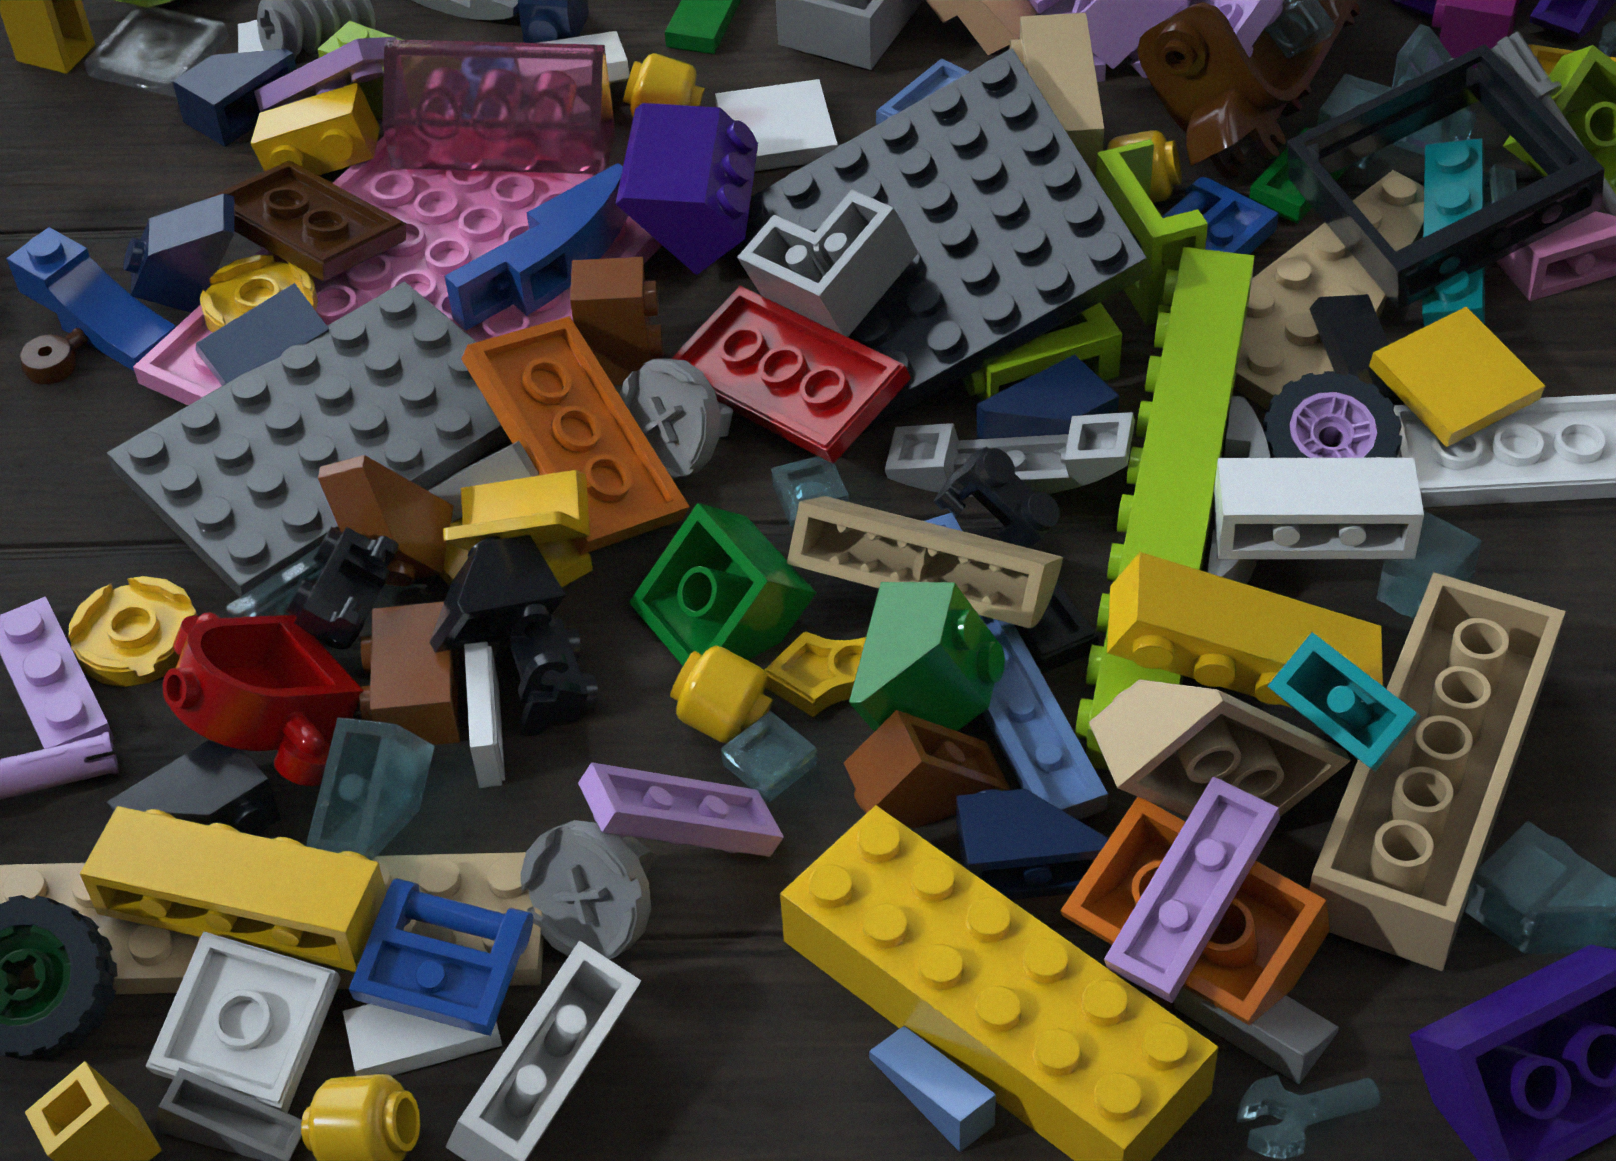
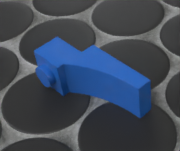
[6,227,176,372]

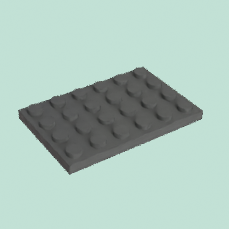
[107,281,509,602]

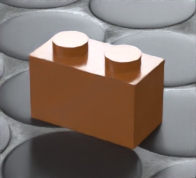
[570,257,664,385]
[359,602,460,750]

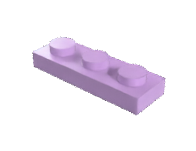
[254,37,402,111]
[0,596,114,749]
[578,762,784,857]
[1104,776,1280,1003]

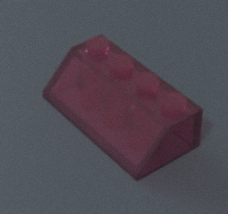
[382,40,615,174]

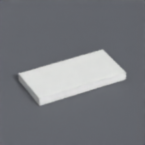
[1393,394,1616,507]

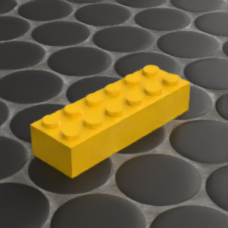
[780,805,1218,1161]

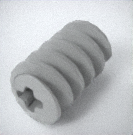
[257,0,376,56]

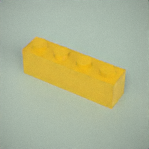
[1107,552,1383,708]
[80,806,387,972]

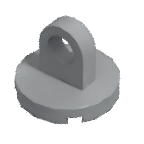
[619,358,733,480]
[520,820,654,959]

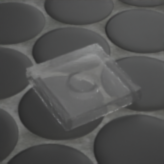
[84,5,229,97]

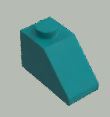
[1268,632,1421,772]

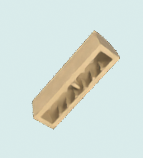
[787,496,1063,628]

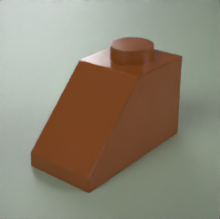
[318,455,454,586]
[844,710,1011,828]

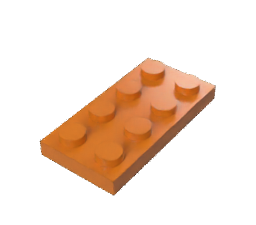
[461,316,690,555]

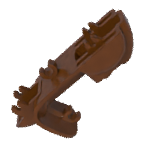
[1137,0,1360,179]

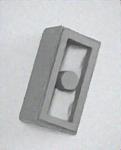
[1174,987,1339,1084]

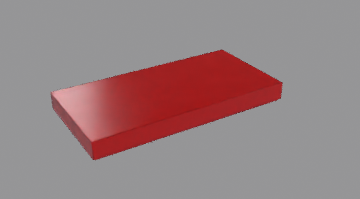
[671,286,911,464]

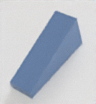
[869,1026,996,1152]

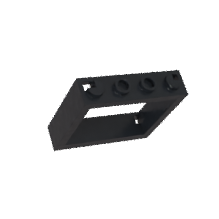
[1287,44,1605,310]

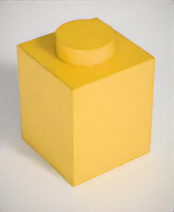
[25,1061,162,1161]

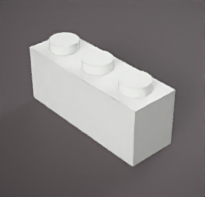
[1213,457,1424,559]
[445,940,641,1161]

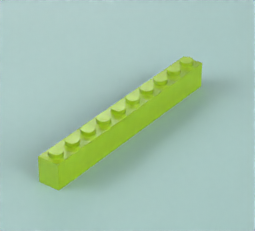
[1075,247,1255,770]

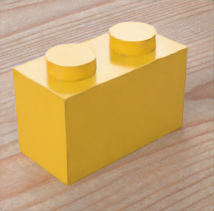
[0,0,95,74]
[251,82,380,176]

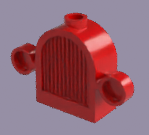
[163,612,364,786]

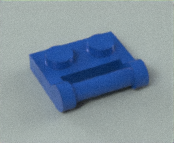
[1132,177,1279,255]
[349,878,533,1036]

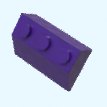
[615,103,759,275]
[1409,944,1616,1161]

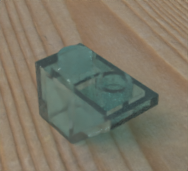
[1465,821,1616,954]

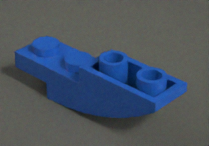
[445,163,628,331]

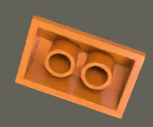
[1060,797,1330,1026]

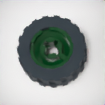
[0,895,118,1061]

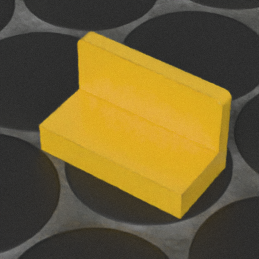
[443,470,590,551]

